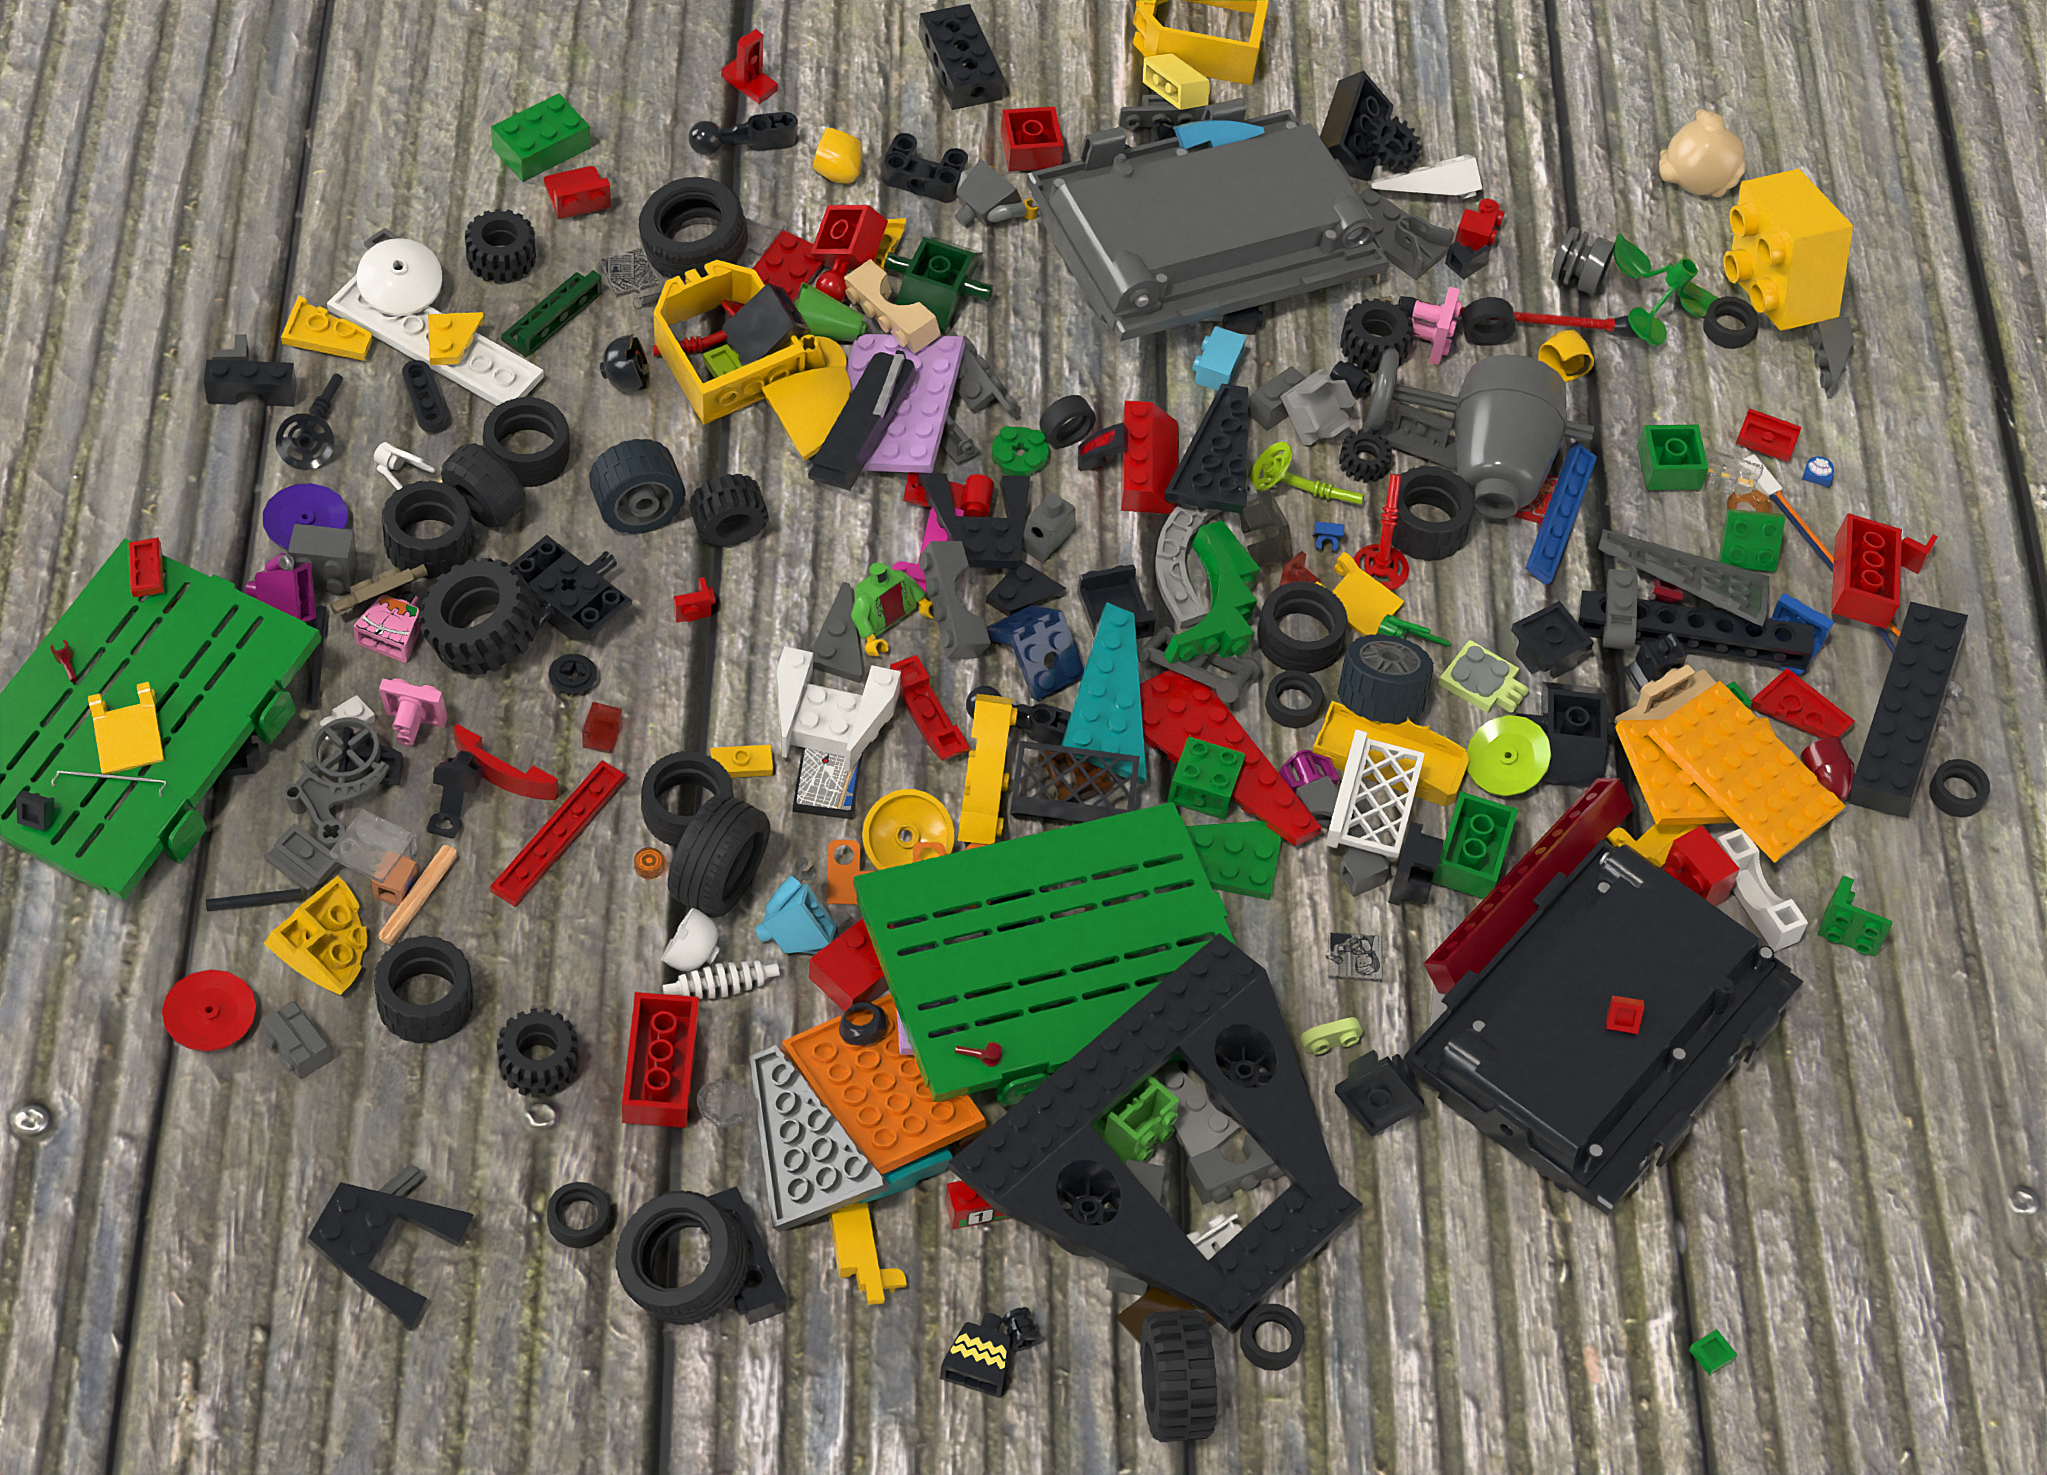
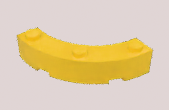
[958,694,1017,845]

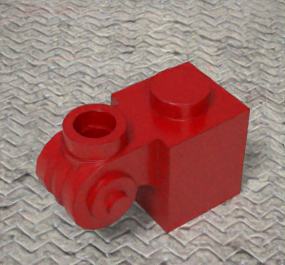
[1454,198,1505,251]

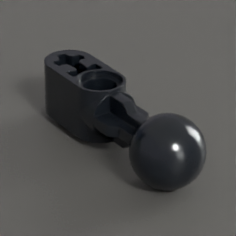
[688,112,798,155]
[966,685,1071,746]

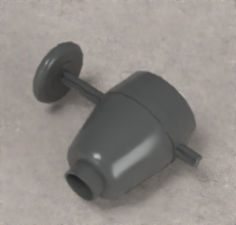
[1367,348,1594,519]

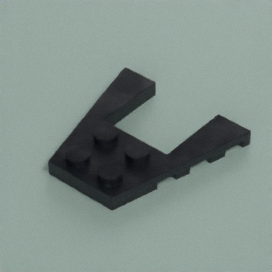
[917,473,1030,569]
[307,1182,474,1331]

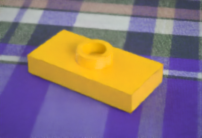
[710,745,773,778]

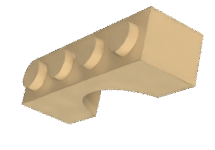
[844,259,941,354]

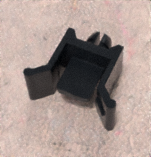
[1624,632,1687,692]

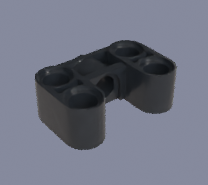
[883,133,968,203]

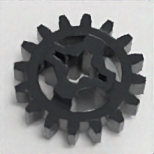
[1366,115,1422,171]

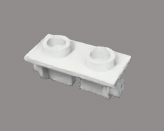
[1186,1213,1242,1260]

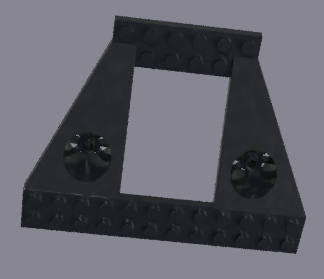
[949,933,1363,1332]

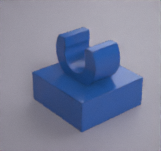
[1312,521,1345,552]

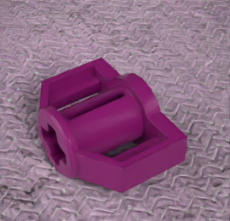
[1279,750,1340,793]

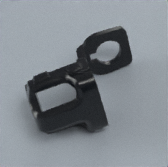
[427,750,484,838]

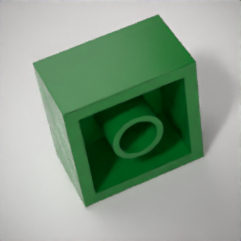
[1637,424,1709,490]

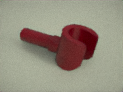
[50,640,77,682]
[955,1042,1002,1067]

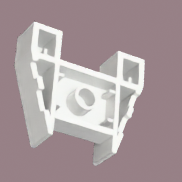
[776,646,901,772]

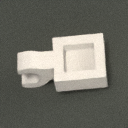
[320,695,375,741]

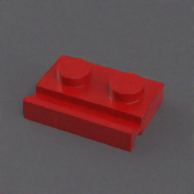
[1736,408,1802,462]

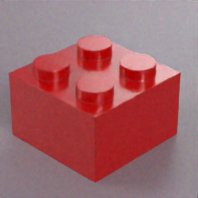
[1000,106,1064,172]
[1662,825,1740,907]

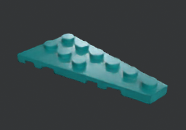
[1061,602,1146,785]

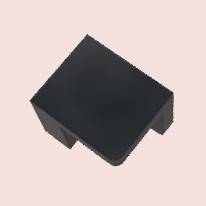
[1445,241,1491,280]

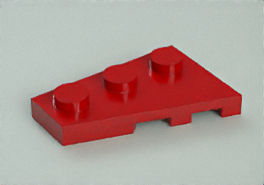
[1750,668,1855,739]

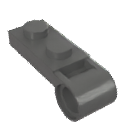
[1603,569,1638,650]

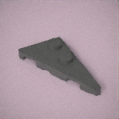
[811,582,862,683]

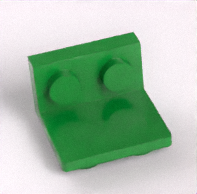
[1167,737,1245,820]
[1817,875,1893,956]

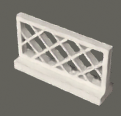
[1325,730,1425,858]

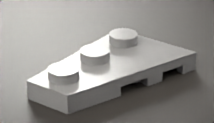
[1155,1063,1240,1158]

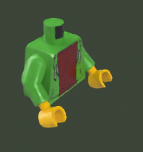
[851,563,934,656]

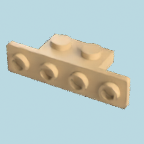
[1614,664,1717,724]

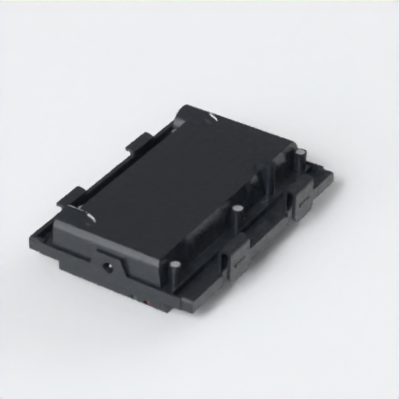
[1403,839,1804,1216]

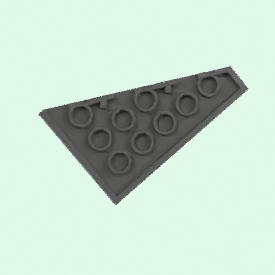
[1598,529,1770,626]

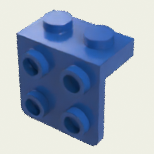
[1771,593,1834,677]

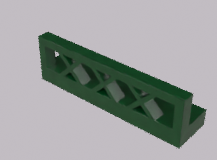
[501,270,602,358]

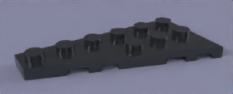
[1165,383,1249,515]

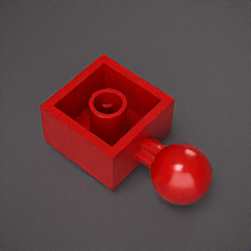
[810,205,888,303]

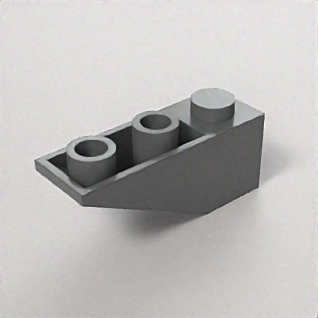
[1808,317,1854,399]

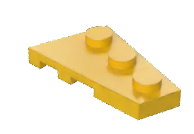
[281,295,373,361]

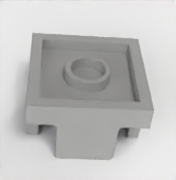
[1280,369,1356,446]

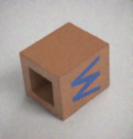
[371,852,418,906]

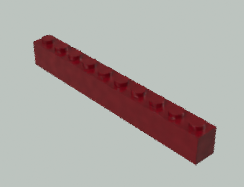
[1423,778,1634,994]

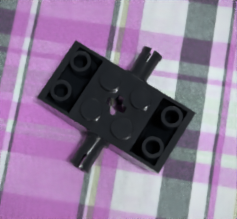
[510,535,632,639]
[1514,681,1621,787]

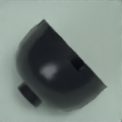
[600,334,650,392]

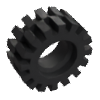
[1339,429,1392,483]

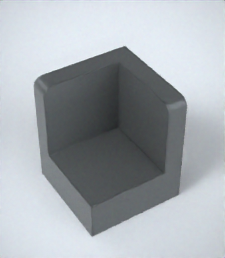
[211,334,249,361]

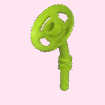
[1249,442,1365,505]

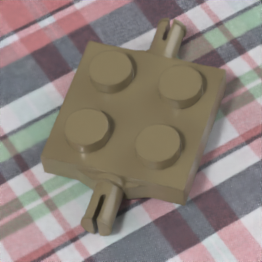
[330,564,428,615]

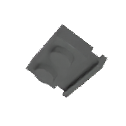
[263,823,342,895]

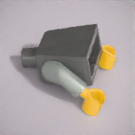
[954,159,1039,227]

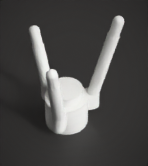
[374,442,435,490]

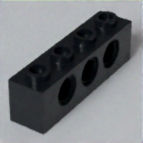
[700,1186,787,1325]

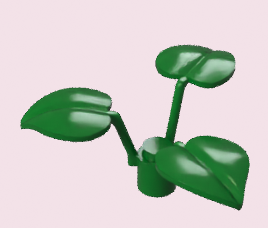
[1613,233,1718,347]

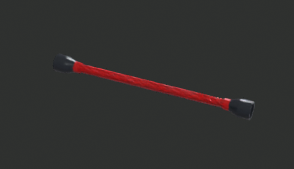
[1398,296,1638,338]

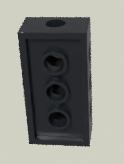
[918,4,1004,110]

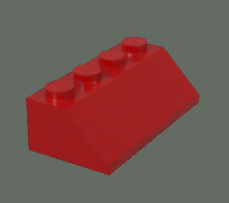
[1121,400,1178,514]

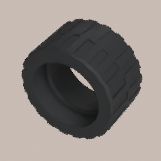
[1391,465,1475,561]
[382,480,473,579]
[374,935,473,1044]

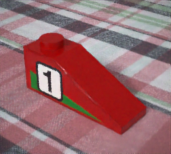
[945,1180,1012,1230]

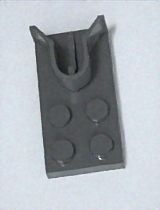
[1358,187,1454,280]

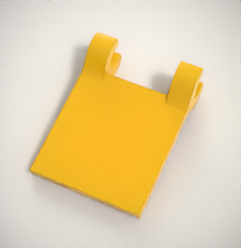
[1315,552,1404,637]
[88,682,165,775]

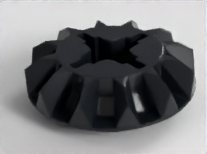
[549,654,597,697]

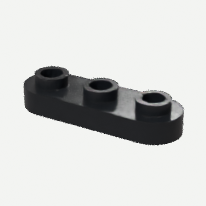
[402,360,447,432]

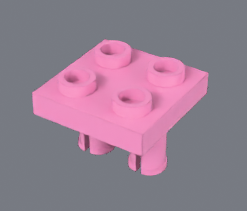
[1412,287,1462,365]
[379,678,448,746]

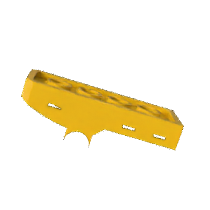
[1312,701,1469,806]

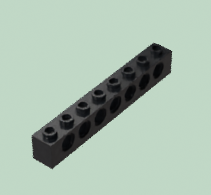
[1576,590,1814,671]

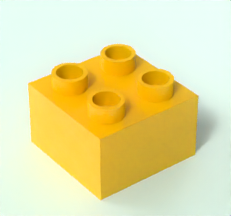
[1723,169,1853,331]

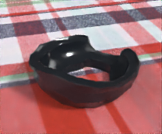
[839,1002,888,1045]

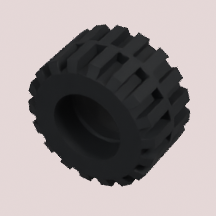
[465,209,536,284]
[1340,298,1414,373]
[689,473,769,547]
[497,1008,579,1097]

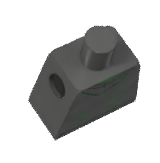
[1021,493,1076,564]

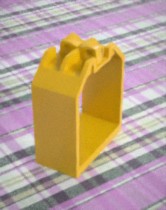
[1133,0,1269,86]
[654,260,805,425]

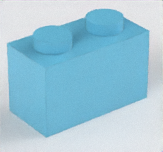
[1192,326,1247,391]

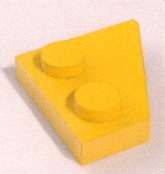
[428,312,484,365]

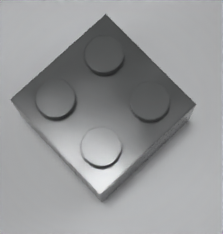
[288,524,358,594]

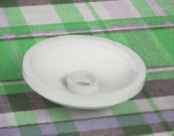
[357,238,442,316]

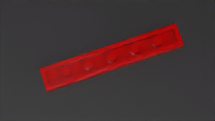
[490,760,627,907]

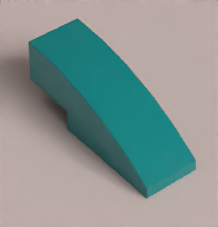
[859,1146,953,1204]

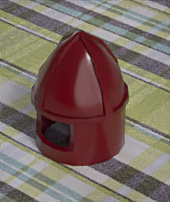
[1800,737,1855,801]

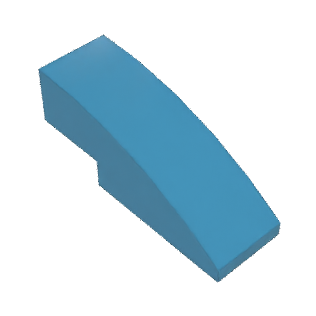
[1174,120,1265,149]

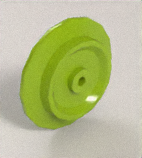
[1467,715,1552,797]

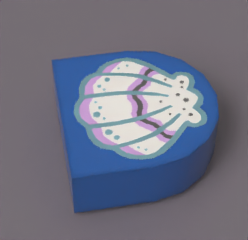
[1802,456,1834,487]

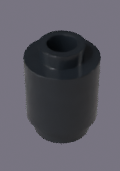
[1330,361,1373,399]

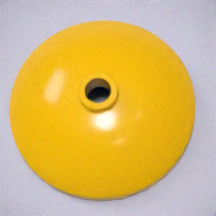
[862,789,954,870]

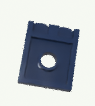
[986,605,1084,700]

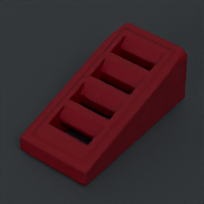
[1648,578,1683,605]

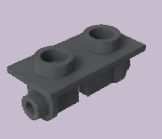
[940,412,980,464]

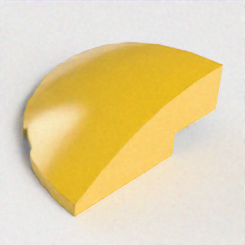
[761,366,852,461]
[264,875,367,995]

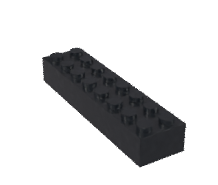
[1849,601,1968,818]

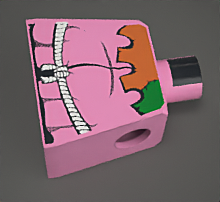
[353,591,421,663]

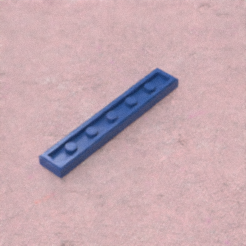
[1525,441,1597,585]

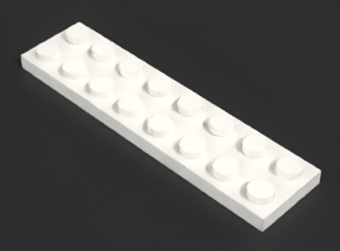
[327,274,544,406]

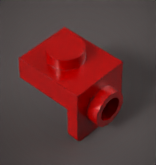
[673,577,715,623]

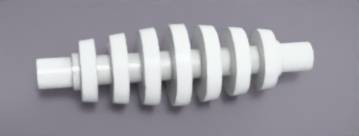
[663,960,780,1000]

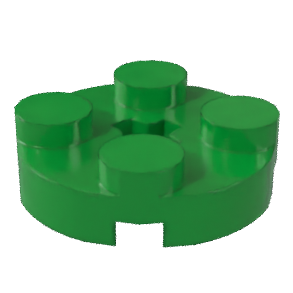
[991,426,1049,477]

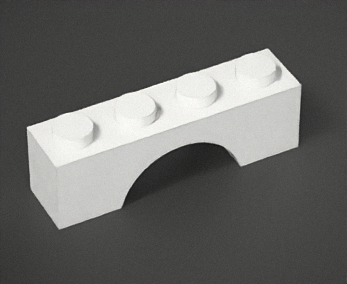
[1716,829,1808,952]

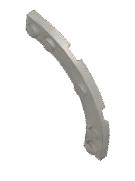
[1155,476,1258,628]

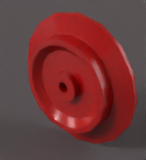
[162,969,257,1052]

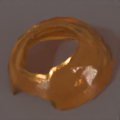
[1726,490,1772,513]

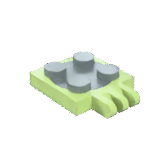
[1438,640,1529,713]

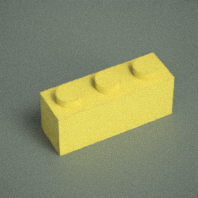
[1143,53,1211,110]

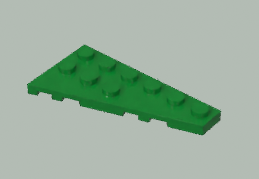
[1122,821,1282,901]

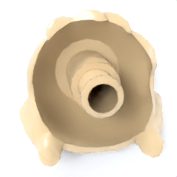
[1659,109,1745,197]

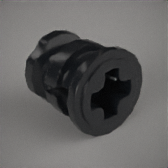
[1002,1307,1042,1351]

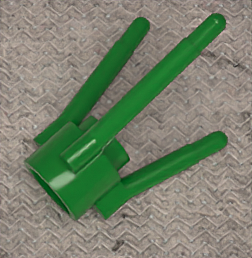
[1377,614,1451,647]

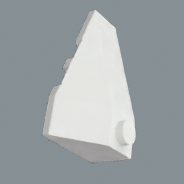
[1368,154,1482,199]

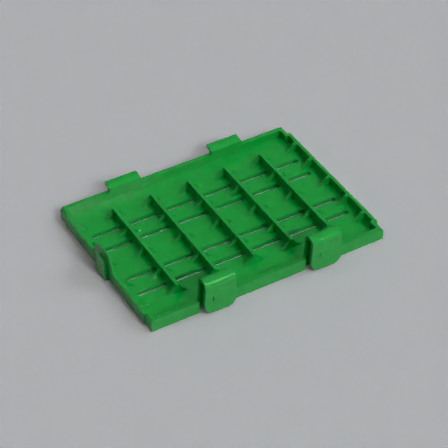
[0,538,322,900]
[853,802,1236,1107]

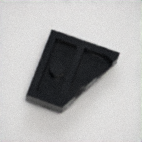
[338,727,403,785]

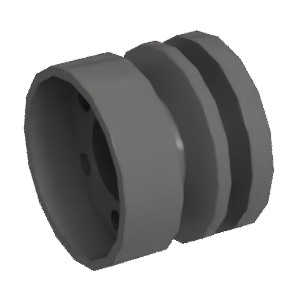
[1551,227,1615,296]

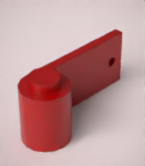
[903,472,994,517]

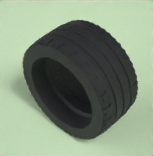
[482,397,570,487]
[1257,581,1347,674]
[641,751,733,847]

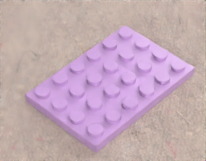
[846,334,965,473]

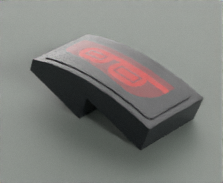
[1078,422,1128,471]

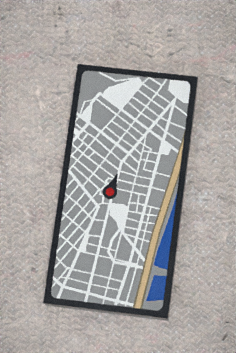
[792,747,864,819]

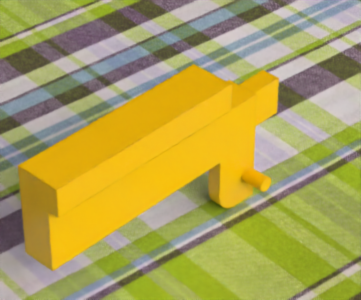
[1606,823,1704,867]
[828,1201,907,1305]

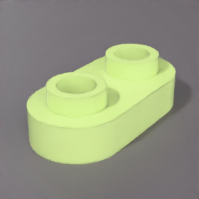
[1300,1017,1363,1055]

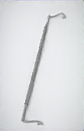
[51,771,166,797]

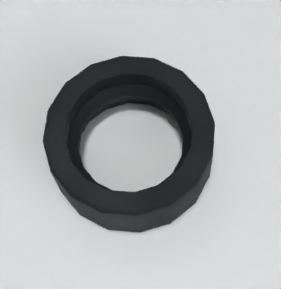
[1703,296,1758,349]
[1462,297,1516,346]
[1039,395,1096,448]
[1265,670,1323,729]
[1929,759,1990,817]
[547,1182,610,1248]
[1240,1303,1305,1371]

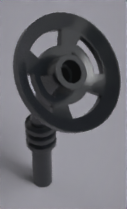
[275,373,343,470]

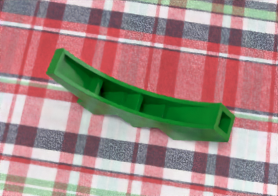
[1163,520,1261,664]

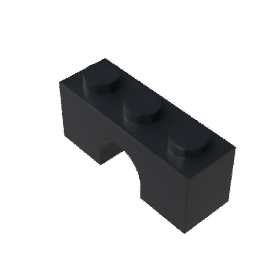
[204,359,297,407]

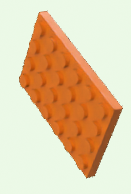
[781,993,986,1175]

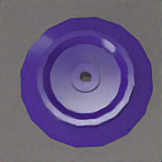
[262,483,348,549]

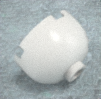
[661,908,720,971]

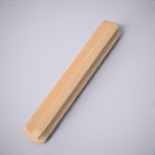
[379,845,457,946]

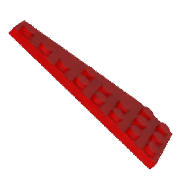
[1139,661,1321,846]

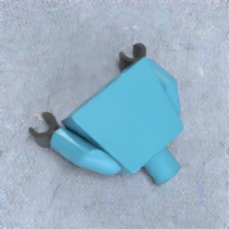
[756,857,854,954]

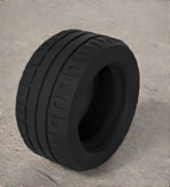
[638,177,748,282]
[667,793,771,918]
[615,1190,749,1325]

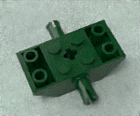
[884,236,993,333]

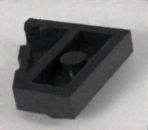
[986,560,1066,616]

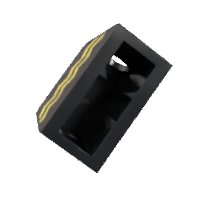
[940,1313,1010,1398]

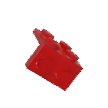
[544,166,611,219]

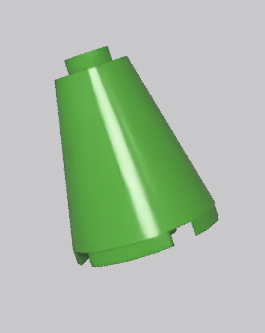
[794,282,867,342]

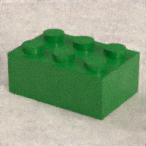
[491,93,591,182]
[1432,791,1519,899]

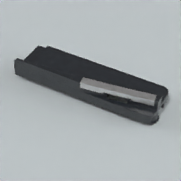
[808,350,916,491]

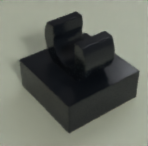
[16,790,55,831]

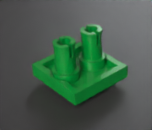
[1718,509,1786,572]

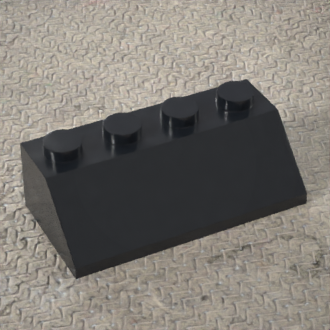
[1320,70,1394,181]

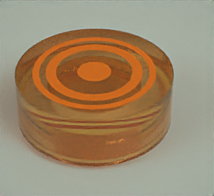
[634,847,665,879]

